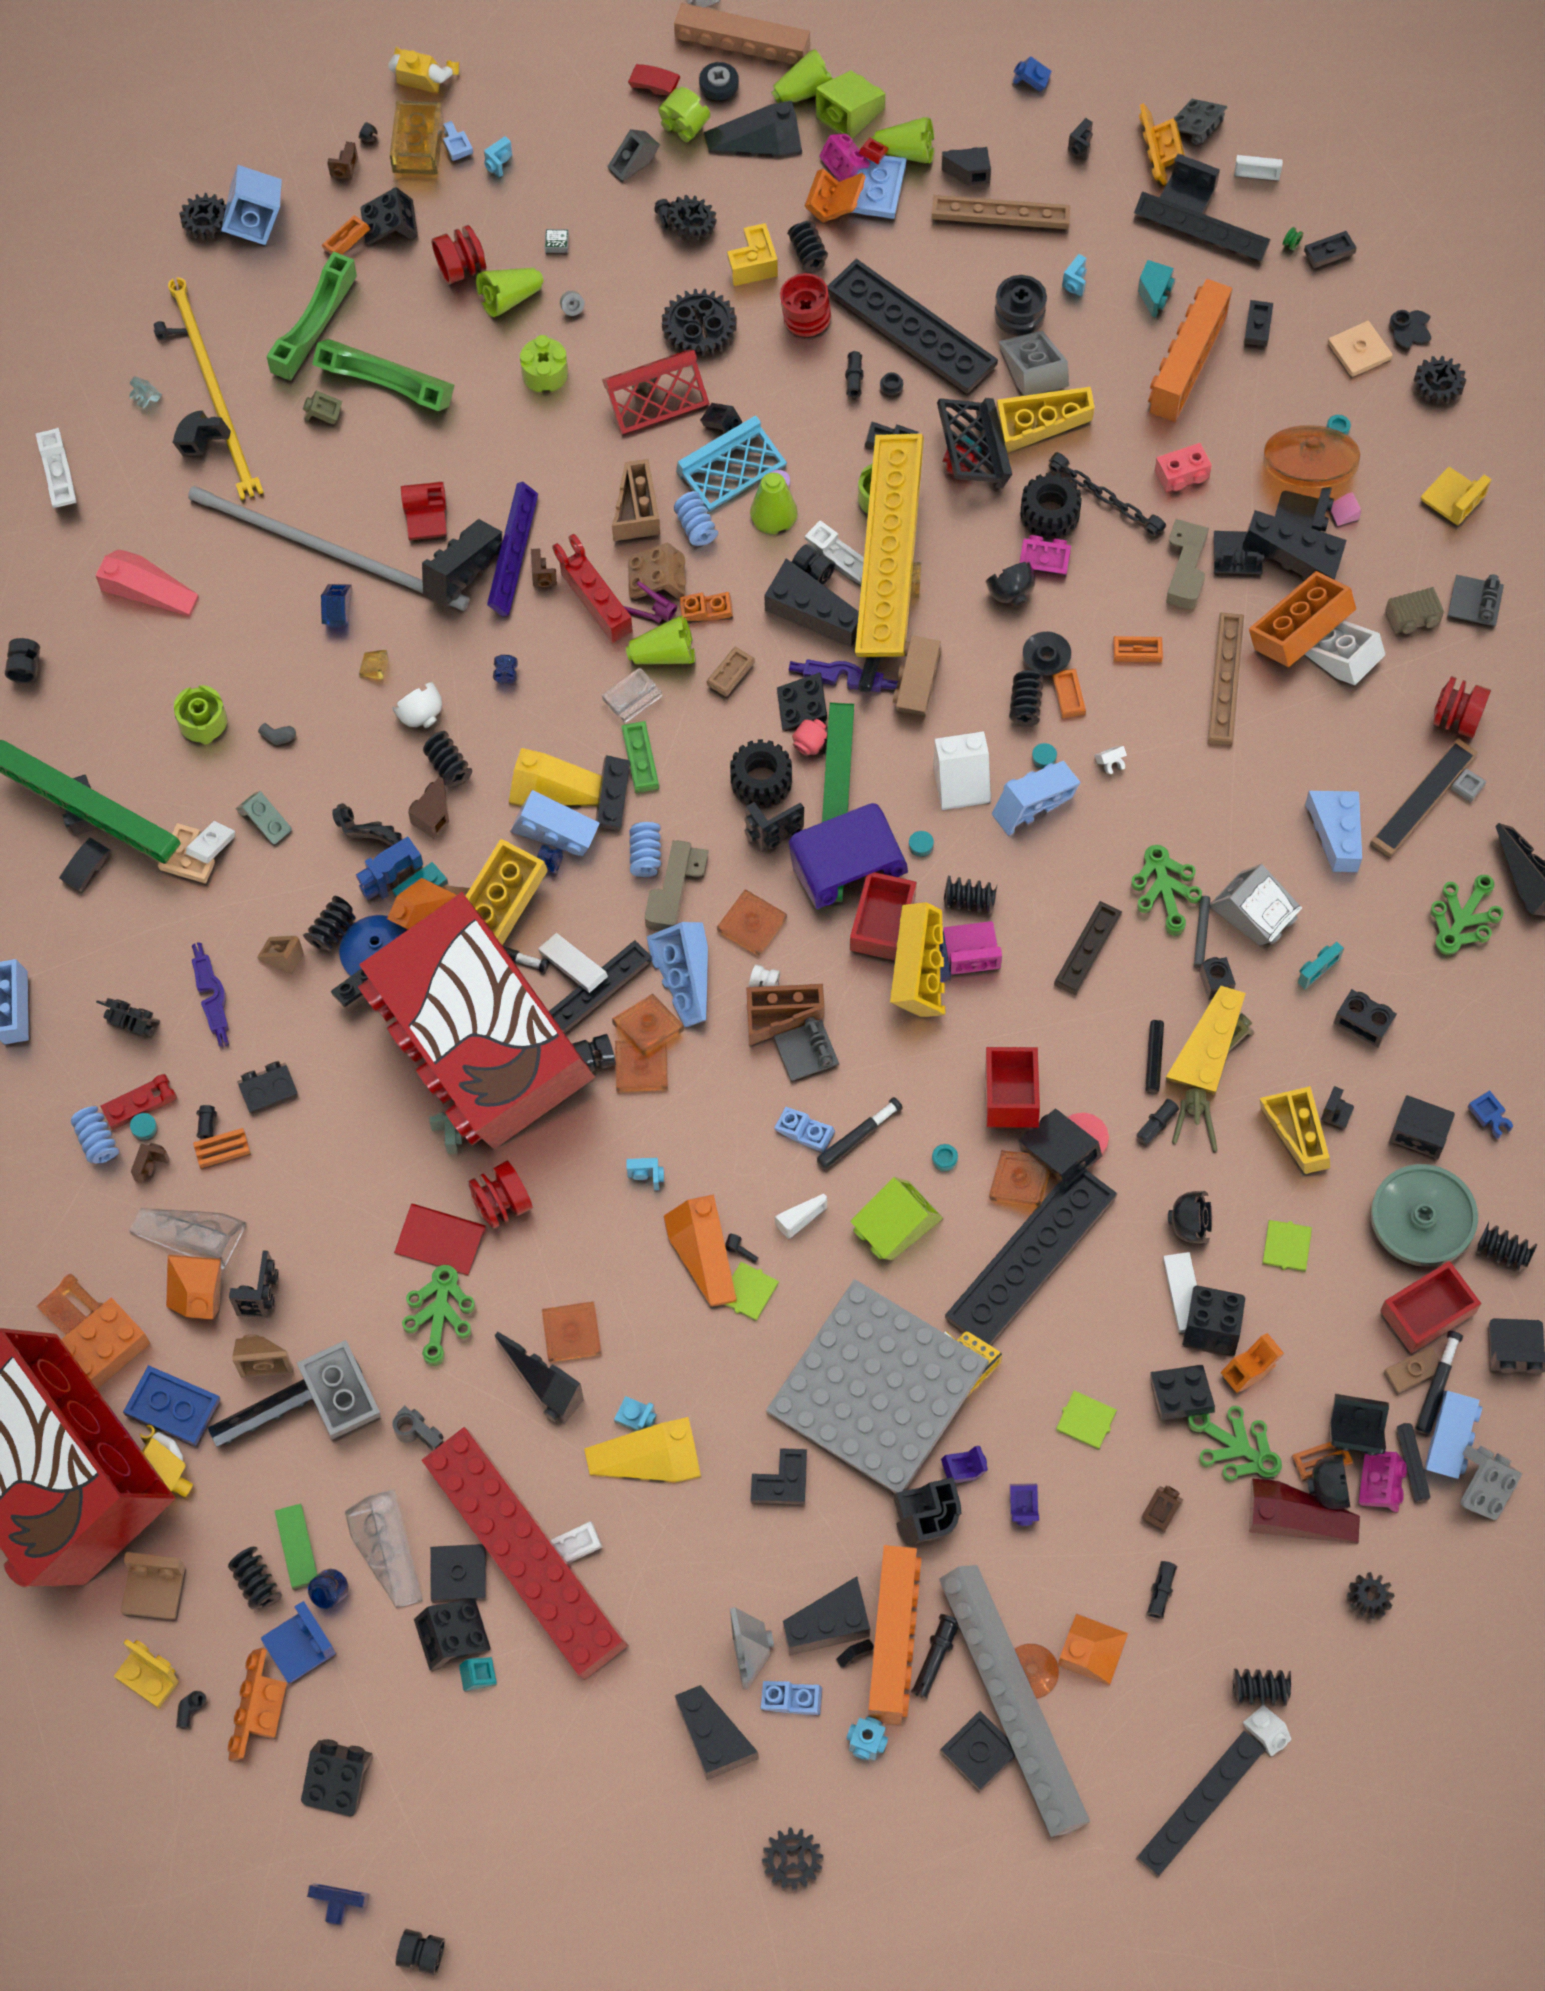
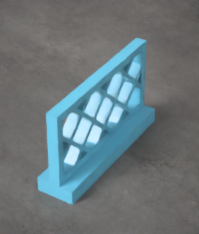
[676,415,787,512]

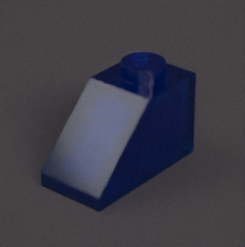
[321,584,352,628]

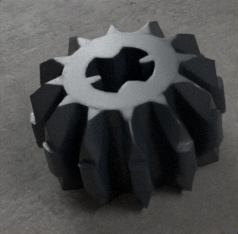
[1346,1572,1394,1621]

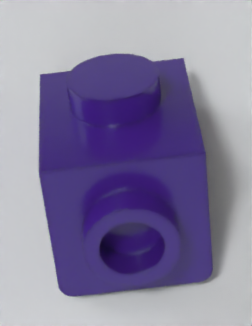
[941,1446,988,1483]
[1010,1483,1039,1526]

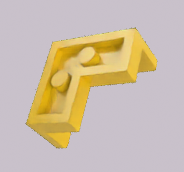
[727,223,778,286]

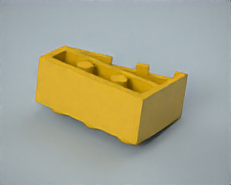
[1259,1086,1330,1174]

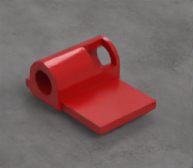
[401,481,447,540]

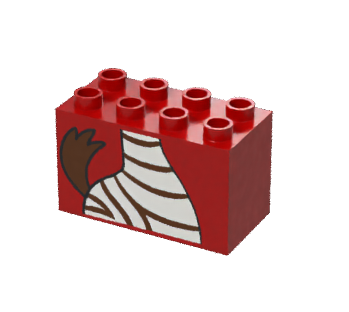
[358,892,596,1149]
[0,1328,176,1588]

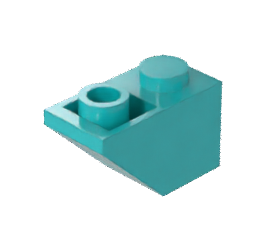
[1138,260,1176,317]

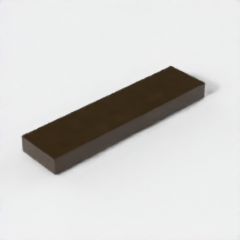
[1054,901,1122,996]

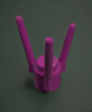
[624,581,678,624]

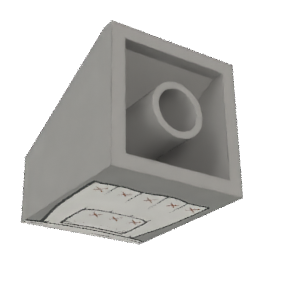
[1210,864,1302,946]

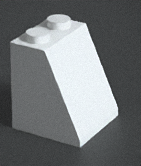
[933,731,991,810]

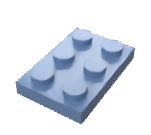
[851,156,907,219]

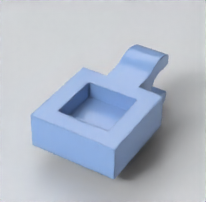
[443,121,473,161]

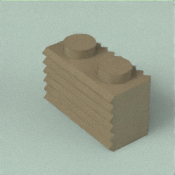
[1385,587,1444,634]

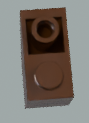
[408,776,449,839]

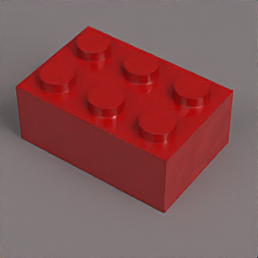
[850,872,917,960]
[985,1047,1040,1128]
[1380,1261,1482,1354]

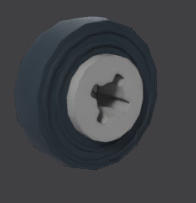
[699,62,739,100]

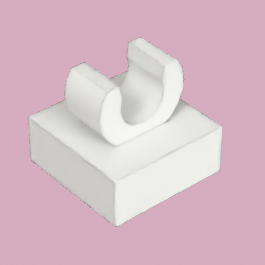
[1094,746,1127,774]

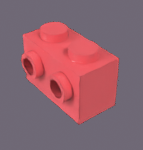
[1154,443,1212,493]

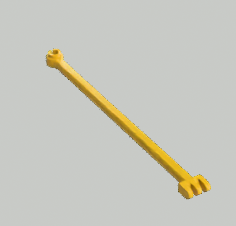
[168,277,263,500]

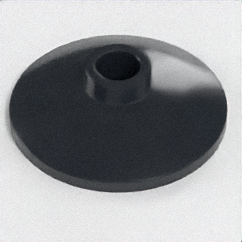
[1023,631,1071,675]

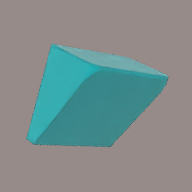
[459,1657,497,1691]

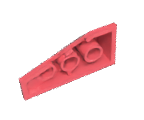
[95,549,199,617]

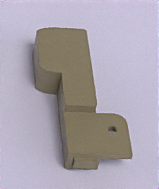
[1166,519,1209,609]
[644,840,709,931]

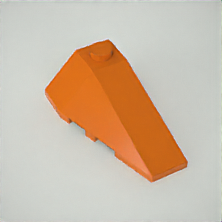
[664,1194,737,1307]

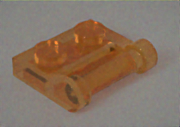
[37,1274,103,1336]

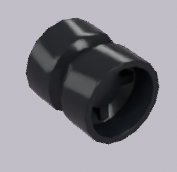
[792,544,836,585]
[5,638,40,683]
[572,1034,616,1072]
[395,1928,445,1976]

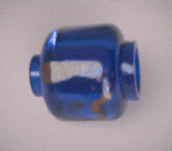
[308,1568,349,1609]

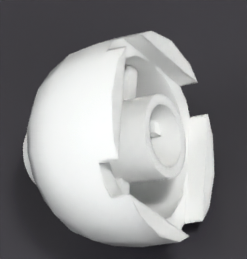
[392,682,442,728]

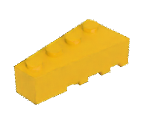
[996,387,1095,453]
[890,902,946,1017]
[1166,986,1246,1095]

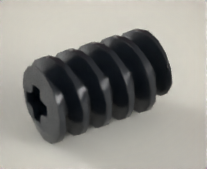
[787,221,828,273]
[1009,670,1044,726]
[423,731,473,787]
[944,876,998,914]
[303,896,356,952]
[1477,1222,1538,1272]
[228,1546,282,1609]
[1232,1668,1291,1706]

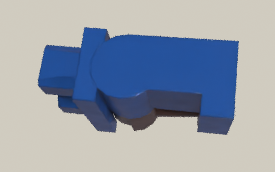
[356,836,423,901]

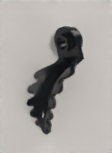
[332,803,403,846]

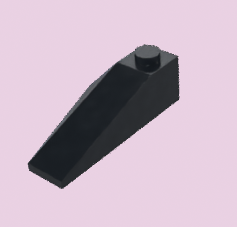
[494,1331,584,1424]

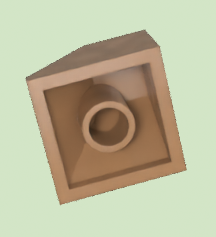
[232,1334,294,1378]

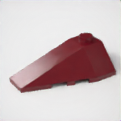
[1249,1478,1360,1544]

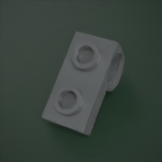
[392,1405,444,1451]

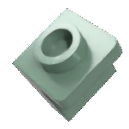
[429,1113,463,1154]

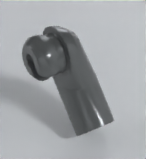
[258,723,296,745]

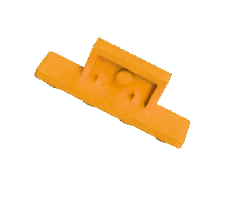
[1139,103,1185,187]

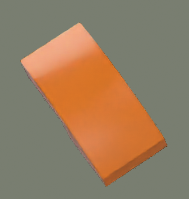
[680,592,733,621]

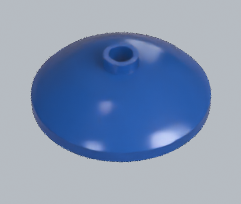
[339,915,408,977]

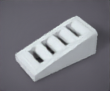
[775,1194,827,1239]

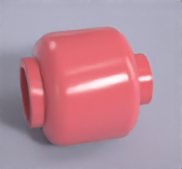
[792,719,828,756]

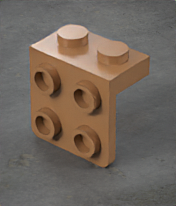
[628,542,686,599]

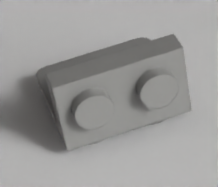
[1460,1445,1522,1520]

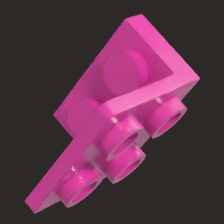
[943,921,1002,975]

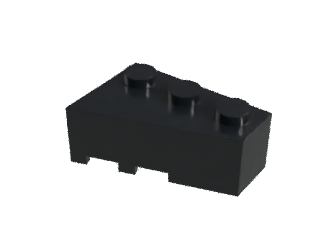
[783,1576,870,1656]
[675,1685,759,1780]

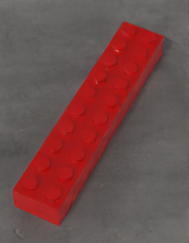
[421,1427,629,1680]

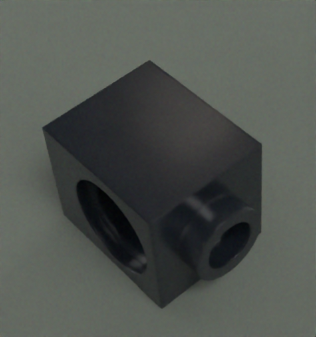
[1200,957,1236,1000]

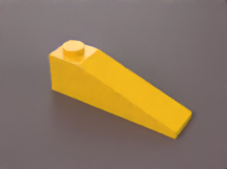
[584,1417,701,1483]

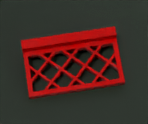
[602,349,710,434]

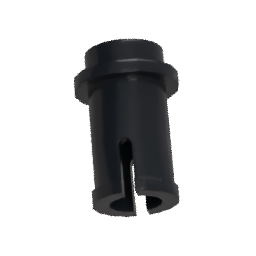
[654,199,673,230]
[196,1105,217,1139]

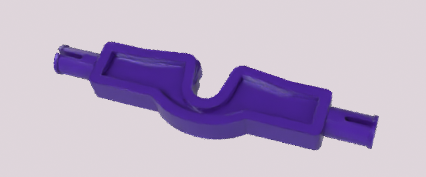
[789,659,898,692]
[192,942,229,1047]

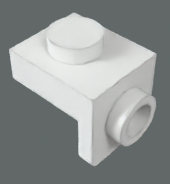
[1243,1705,1291,1756]

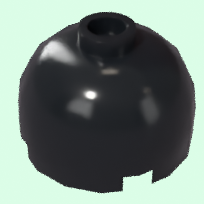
[985,562,1036,606]
[1168,1191,1212,1244]
[1307,1454,1351,1510]

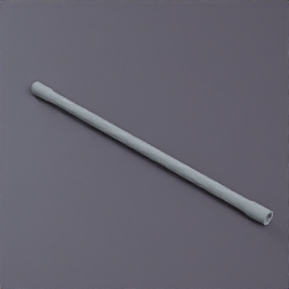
[188,486,469,611]

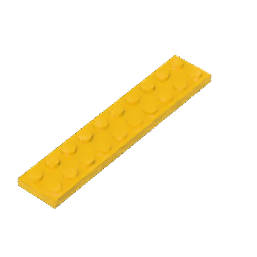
[855,434,924,657]

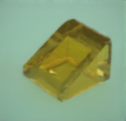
[359,650,388,679]

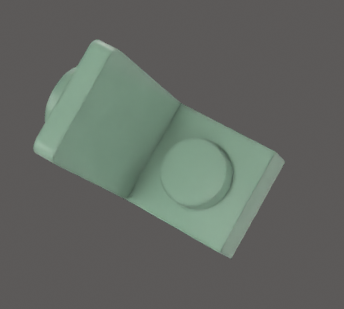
[236,791,292,844]

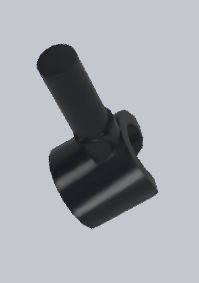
[154,321,187,340]
[725,1234,759,1263]

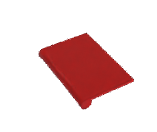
[394,1203,486,1275]

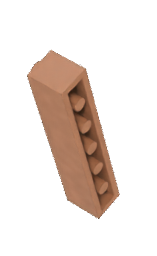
[674,3,810,65]

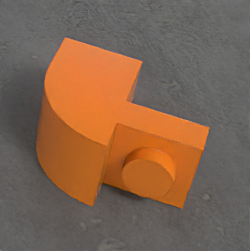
[1220,1333,1284,1393]

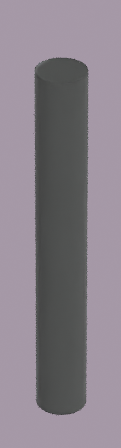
[1194,896,1211,968]

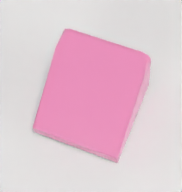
[1330,492,1361,526]

